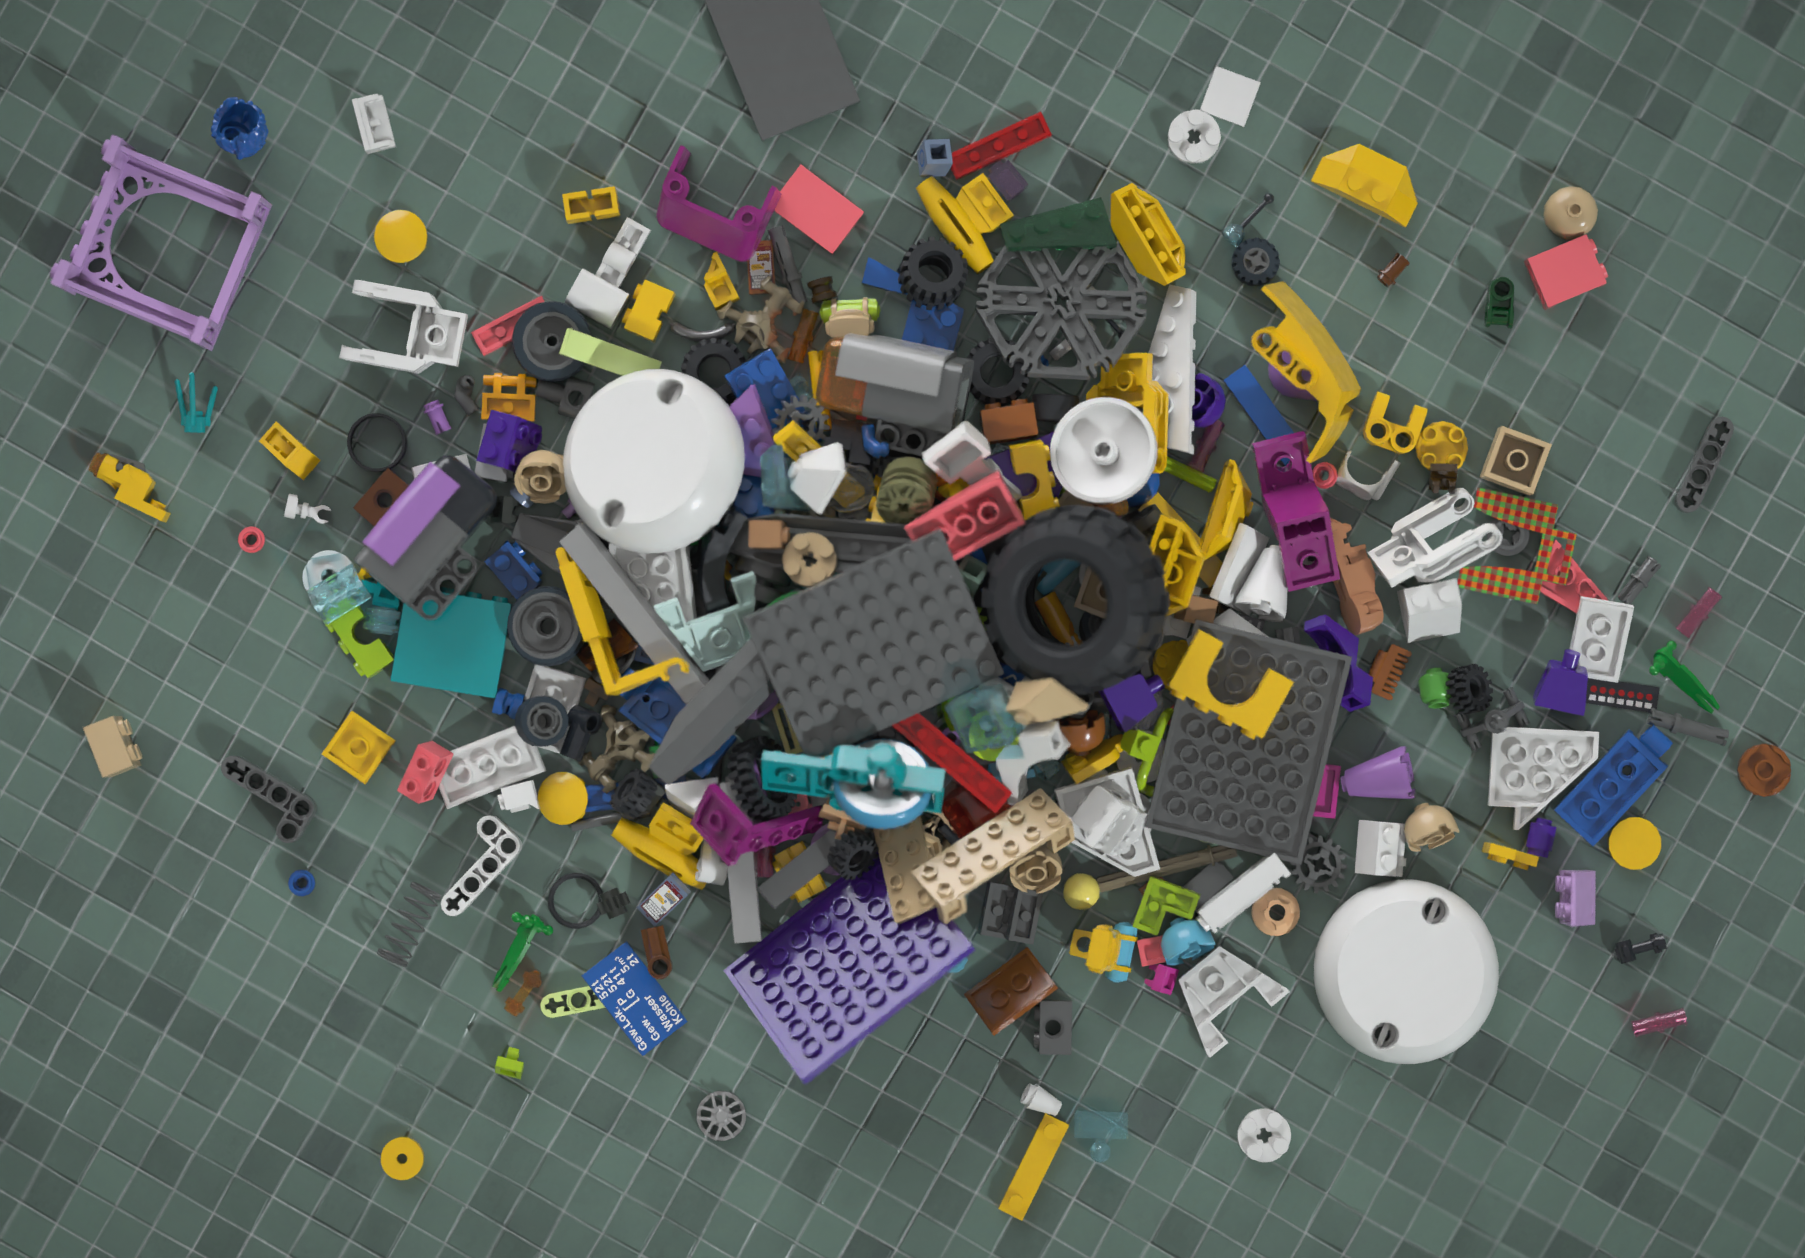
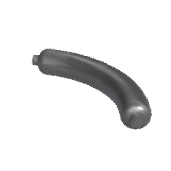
[670,322,736,342]

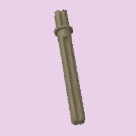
[1096,845,1238,892]

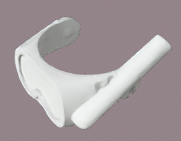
[1336,449,1401,501]

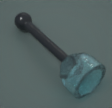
[1222,193,1274,247]

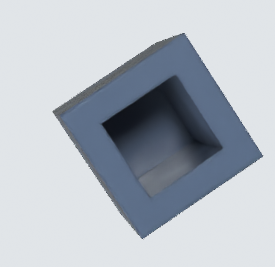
[917,139,953,177]

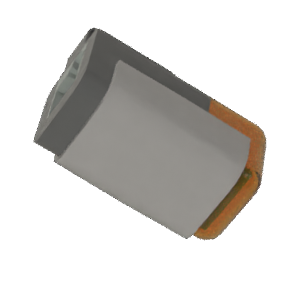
[816,333,974,456]

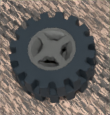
[1231,237,1280,286]

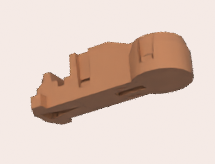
[1330,518,1384,635]

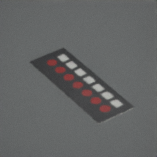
[1586,678,1660,713]

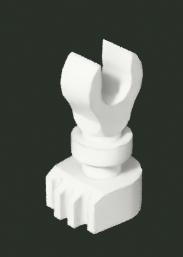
[284,493,331,524]

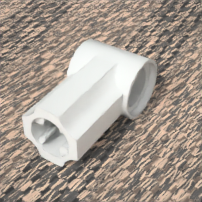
[695,839,728,886]

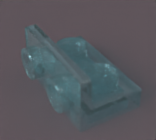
[307,563,371,624]

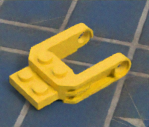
[1086,353,1169,473]

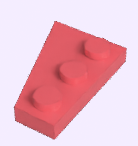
[1540,539,1609,614]

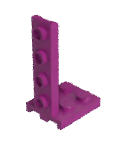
[690,783,824,867]

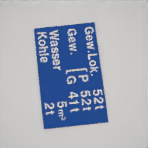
[582,941,688,1056]

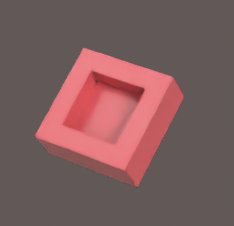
[1137,935,1166,967]

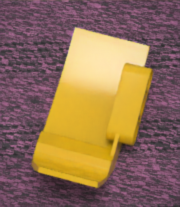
[1252,281,1361,463]

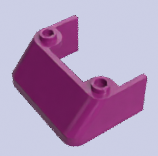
[656,145,782,262]

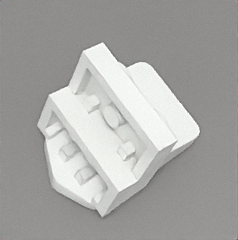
[1072,786,1147,856]

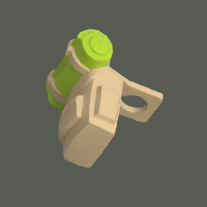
[819,297,881,348]

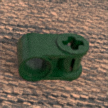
[1484,277,1514,329]

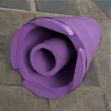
[1341,746,1416,799]

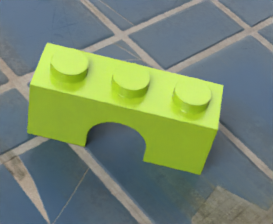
[323,594,394,678]

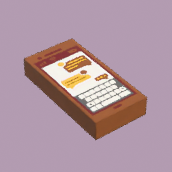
[747,240,775,295]

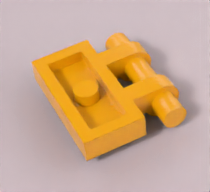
[481,373,537,422]

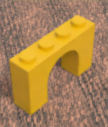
[1167,629,1294,739]

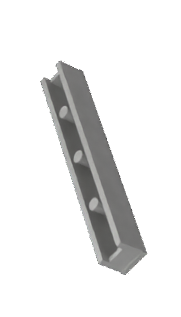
[559,522,710,705]

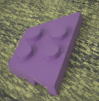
[729,384,789,480]

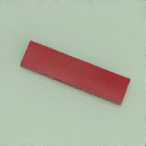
[950,111,1052,181]

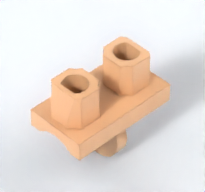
[818,798,866,840]

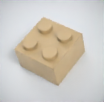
[1480,426,1552,496]
[83,716,143,777]

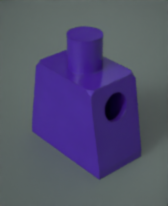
[1533,649,1588,716]
[1098,672,1165,732]

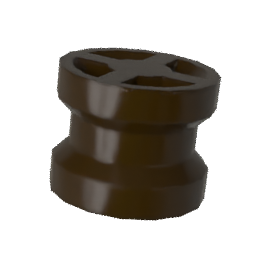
[807,276,838,304]

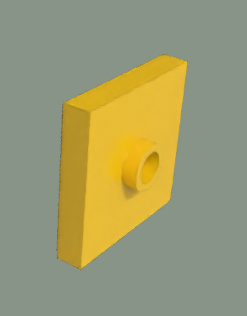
[322,711,396,784]

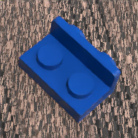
[484,540,544,599]

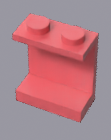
[1524,234,1608,310]

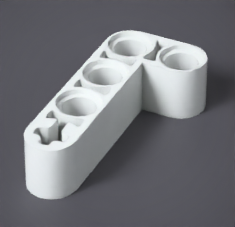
[441,815,522,916]

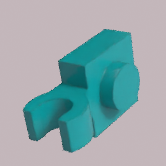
[356,579,400,611]

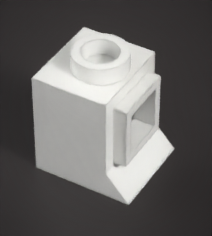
[498,780,540,813]

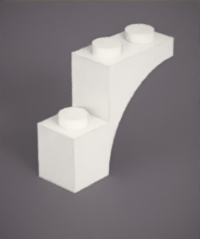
[996,722,1064,805]

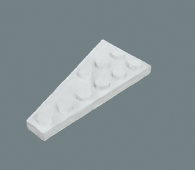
[1137,285,1196,454]

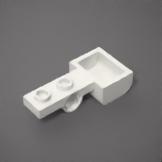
[564,217,651,329]
[923,421,1022,501]

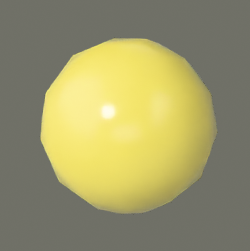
[1063,873,1100,910]

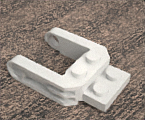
[339,280,468,374]
[1367,488,1502,587]

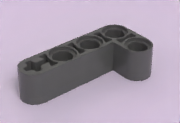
[221,756,317,843]

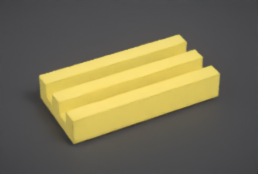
[772,703,803,754]

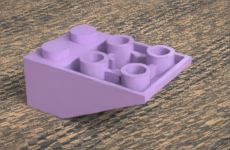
[1555,870,1596,926]

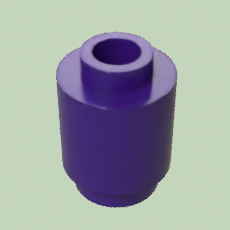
[1526,818,1557,858]

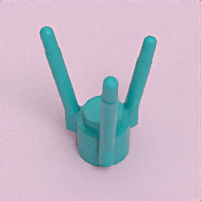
[175,372,218,433]

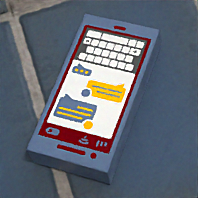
[636,873,691,927]

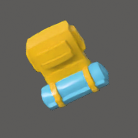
[1069,922,1138,983]

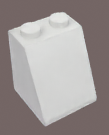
[1397,579,1462,643]

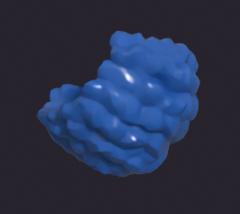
[211,97,269,160]

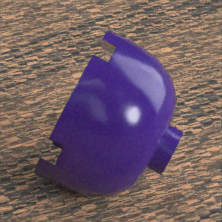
[1192,373,1226,427]

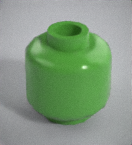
[1418,668,1451,709]

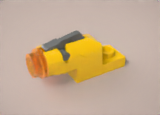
[89,452,171,523]

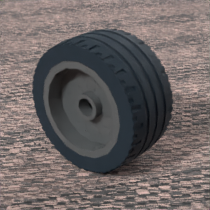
[512,301,592,382]

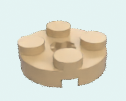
[783,533,837,587]

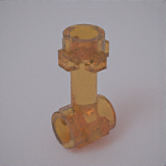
[504,969,543,1017]

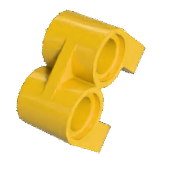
[1363,391,1428,455]

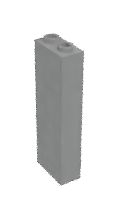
[719,777,763,943]

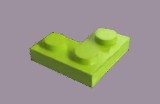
[1132,876,1201,935]

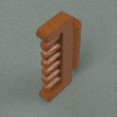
[1368,644,1412,700]

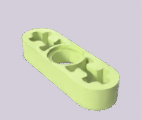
[541,986,605,1018]

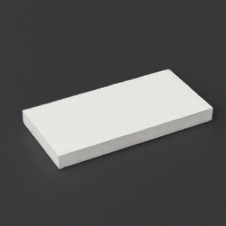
[439,726,546,809]

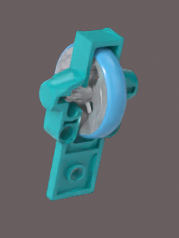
[762,739,945,829]

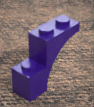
[1304,615,1373,712]

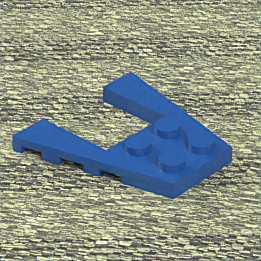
[862,257,964,351]

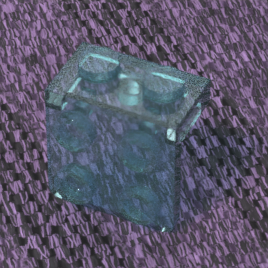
[760,444,812,512]

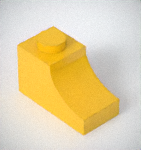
[259,421,321,480]

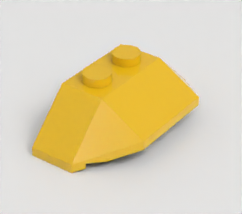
[1311,144,1418,228]
[1111,183,1186,286]
[1199,459,1253,560]
[1150,514,1205,617]

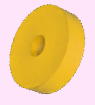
[381,1137,424,1180]

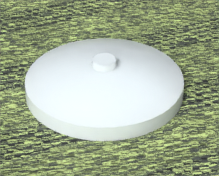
[1050,397,1157,505]

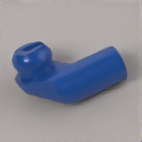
[861,425,889,458]

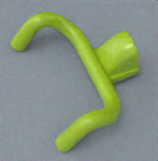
[1120,708,1173,797]

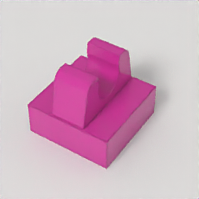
[1144,964,1179,995]

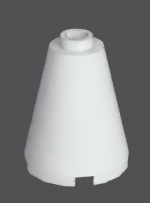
[1234,545,1288,622]

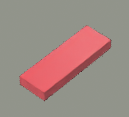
[471,296,545,356]

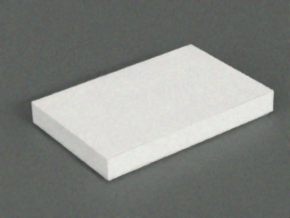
[1210,523,1269,611]
[1570,596,1634,683]
[523,664,587,753]

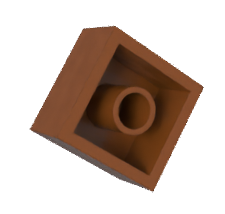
[980,399,1038,445]

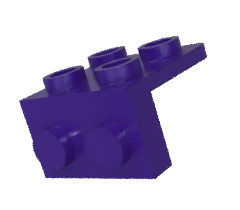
[476,410,542,473]

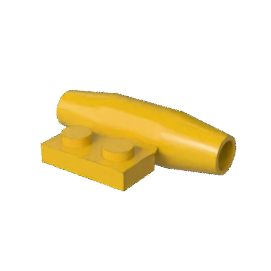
[916,173,1014,274]
[611,802,707,890]

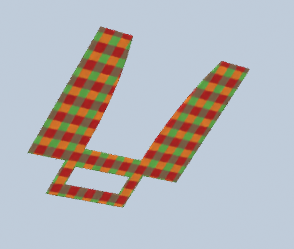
[1457,488,1577,604]

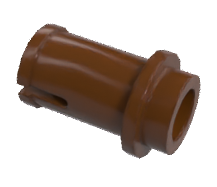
[1377,253,1410,288]

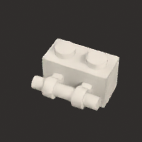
[1355,820,1407,877]

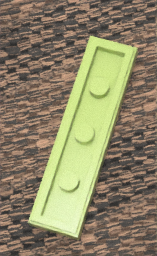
[559,328,662,376]

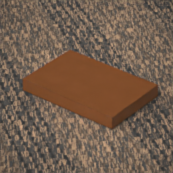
[964,947,1058,1036]

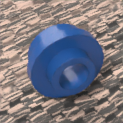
[288,870,315,896]

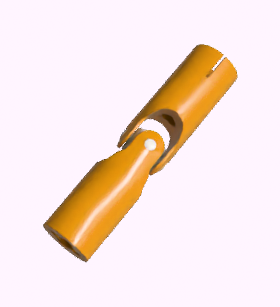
[1035,591,1083,646]

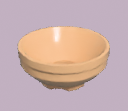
[1251,888,1300,936]

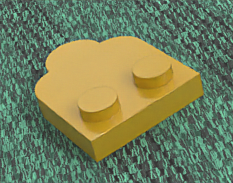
[1061,734,1123,784]

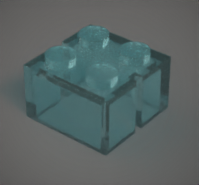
[945,683,1024,753]

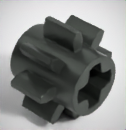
[596,888,630,919]

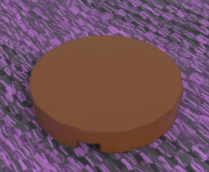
[1737,744,1791,797]

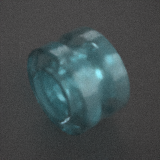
[363,606,402,635]

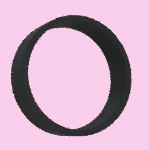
[347,413,407,472]

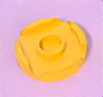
[1608,817,1661,870]

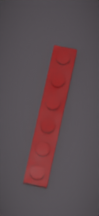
[892,713,1013,814]

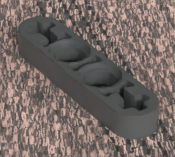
[1675,417,1734,513]

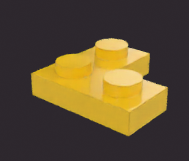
[1482,842,1539,870]

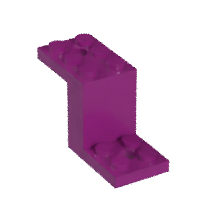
[1252,431,1340,592]

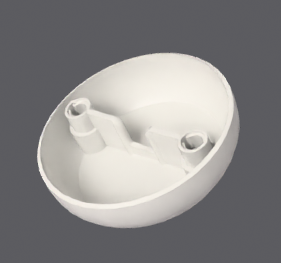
[563,369,745,553]
[1314,879,1499,1064]

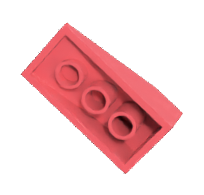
[904,470,1025,560]

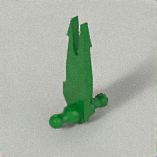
[1649,640,1720,714]
[492,912,554,992]

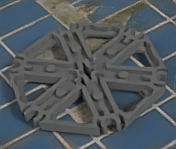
[976,226,1147,380]

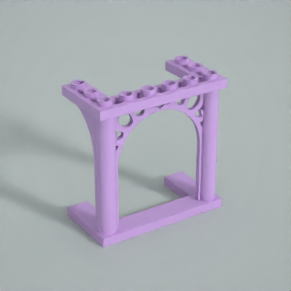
[50,135,272,351]

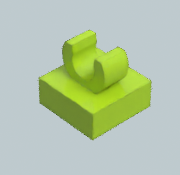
[495,1047,524,1079]

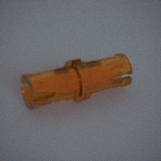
[787,308,819,364]

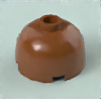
[1053,710,1105,756]

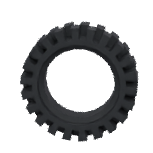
[727,736,797,822]

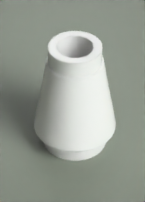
[1020,1083,1062,1116]

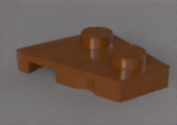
[576,618,639,672]

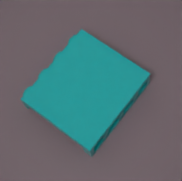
[391,587,513,699]

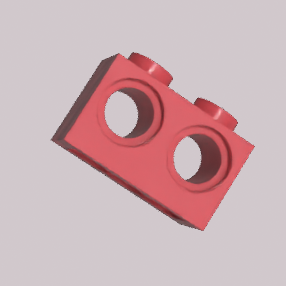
[397,741,454,804]

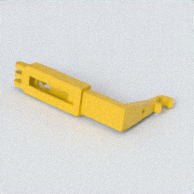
[556,547,689,695]

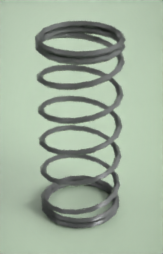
[377,882,442,967]

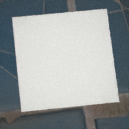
[1200,66,1261,127]

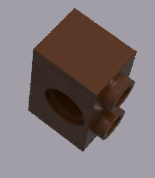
[353,468,409,527]

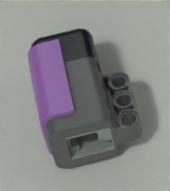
[354,455,497,621]

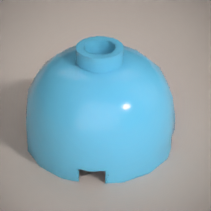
[1161,917,1216,966]

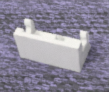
[352,94,396,154]

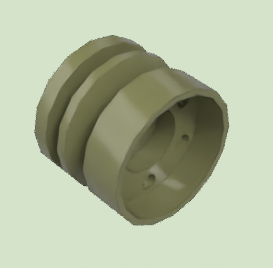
[876,457,938,524]

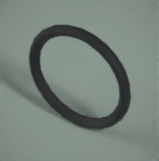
[548,873,603,929]

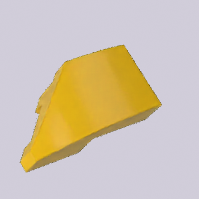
[704,252,740,311]

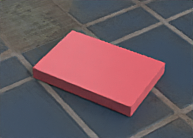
[774,165,864,255]

